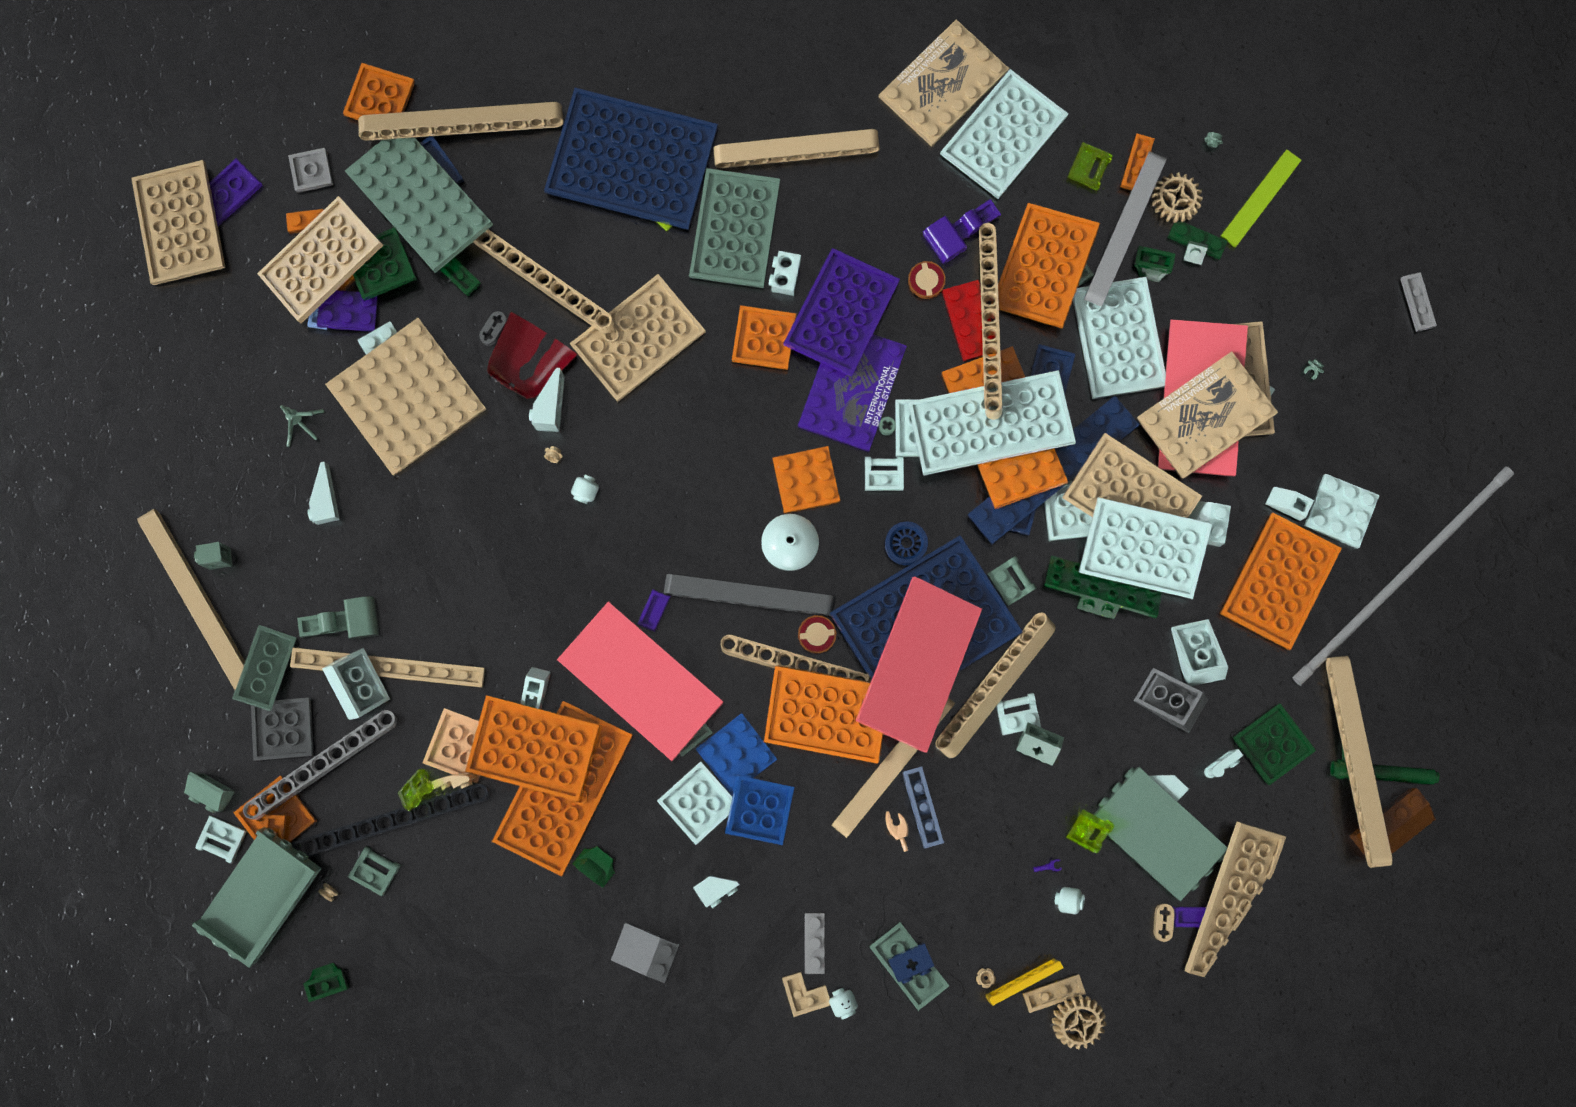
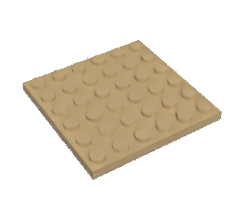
[325,318,486,476]

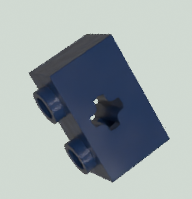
[888,943,934,984]

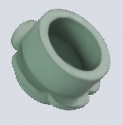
[1204,132,1223,148]

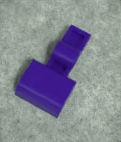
[923,199,1001,265]

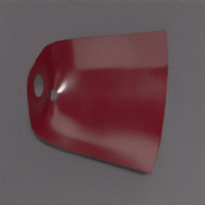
[487,312,577,398]

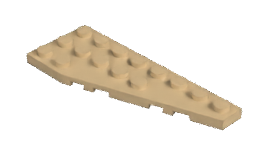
[1184,822,1286,977]

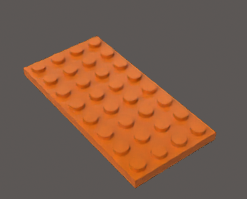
[942,346,1068,509]
[492,701,633,876]

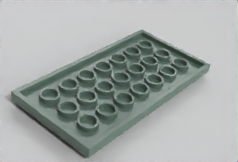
[345,137,493,273]

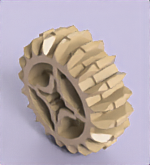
[1151,173,1203,223]
[1052,994,1106,1050]

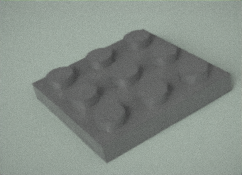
[251,698,314,761]

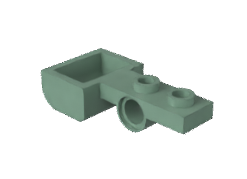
[297,596,379,640]

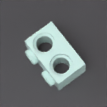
[769,251,801,296]

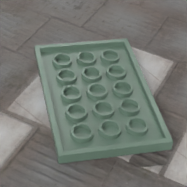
[689,168,780,288]

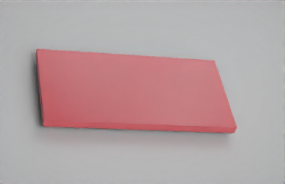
[1158,320,1248,476]
[856,577,982,753]
[557,602,724,761]

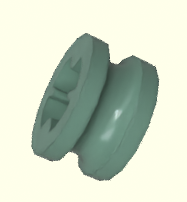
[879,417,896,435]

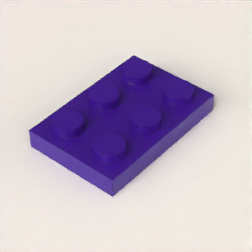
[317,290,378,332]

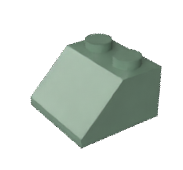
[184,772,235,813]

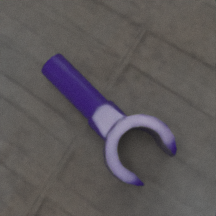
[1033,859,1062,872]

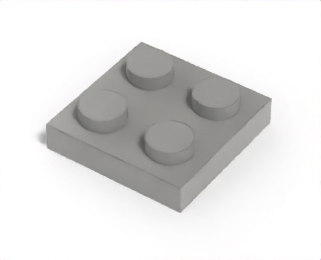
[288,148,333,193]

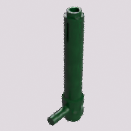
[1330,746,1440,785]

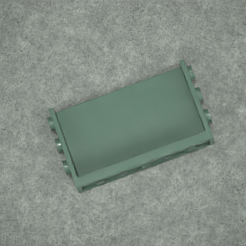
[1090,767,1227,901]
[192,827,321,967]

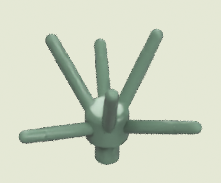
[280,405,324,447]

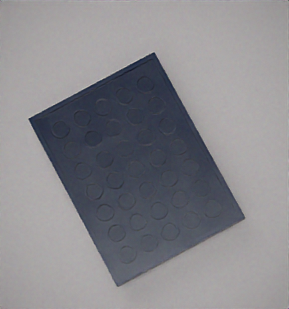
[544,88,718,230]
[830,536,1023,681]

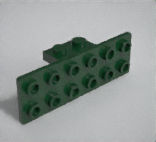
[1045,556,1162,619]

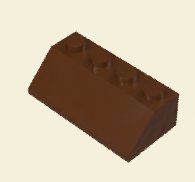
[1349,788,1436,855]

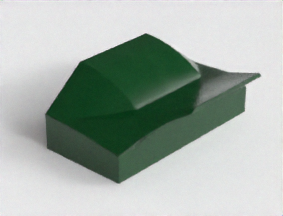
[1134,246,1175,282]
[572,846,615,888]
[303,963,349,1002]

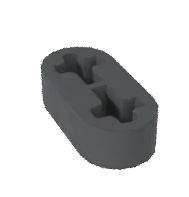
[479,311,507,346]

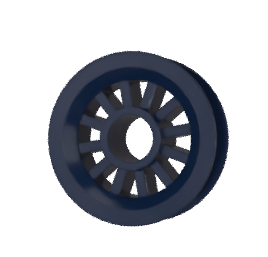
[885,522,928,565]

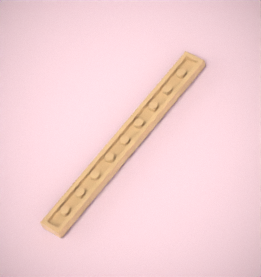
[290,648,485,688]

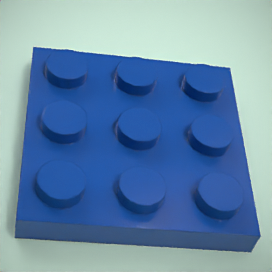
[696,713,777,795]
[725,775,794,845]

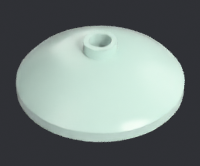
[762,514,819,571]

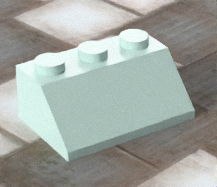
[322,648,390,720]

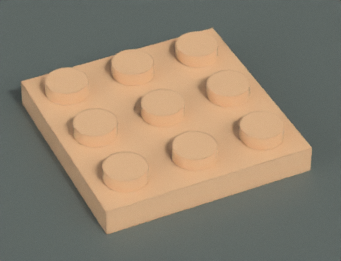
[423,708,481,784]

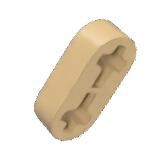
[1153,903,1174,942]

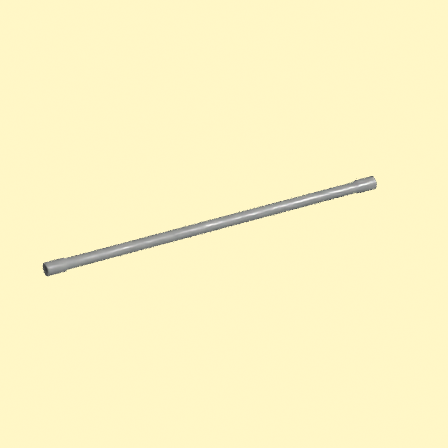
[1292,467,1514,686]

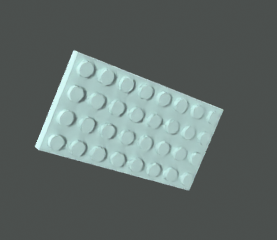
[908,370,1076,475]

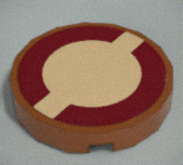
[908,261,945,299]
[798,615,836,654]

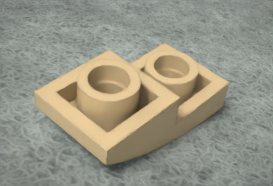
[431,773,477,790]

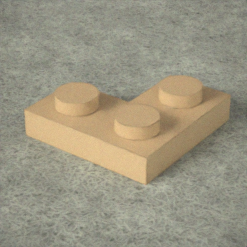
[782,972,830,1017]

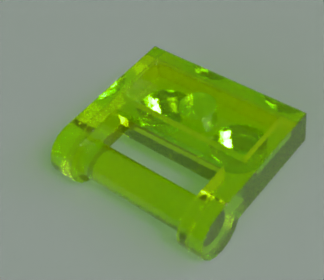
[1068,142,1113,190]
[398,769,434,812]
[1066,809,1114,853]

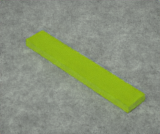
[1220,149,1301,247]

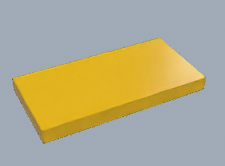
[986,958,1063,1006]

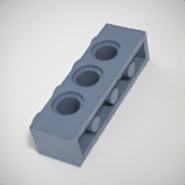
[902,767,944,848]

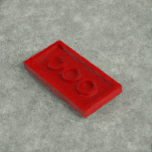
[942,280,995,362]

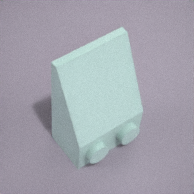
[529,368,565,432]
[1188,501,1231,547]
[1171,619,1228,686]

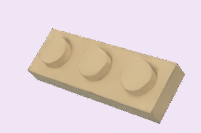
[1022,974,1086,1013]

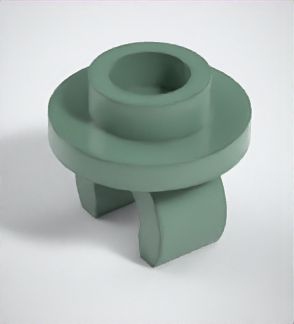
[1304,359,1325,380]

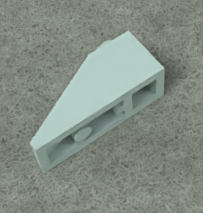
[308,462,340,525]
[521,667,550,710]

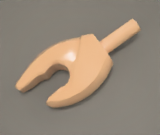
[886,811,909,852]

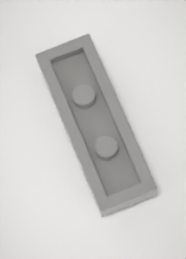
[1401,272,1437,332]
[805,913,825,974]

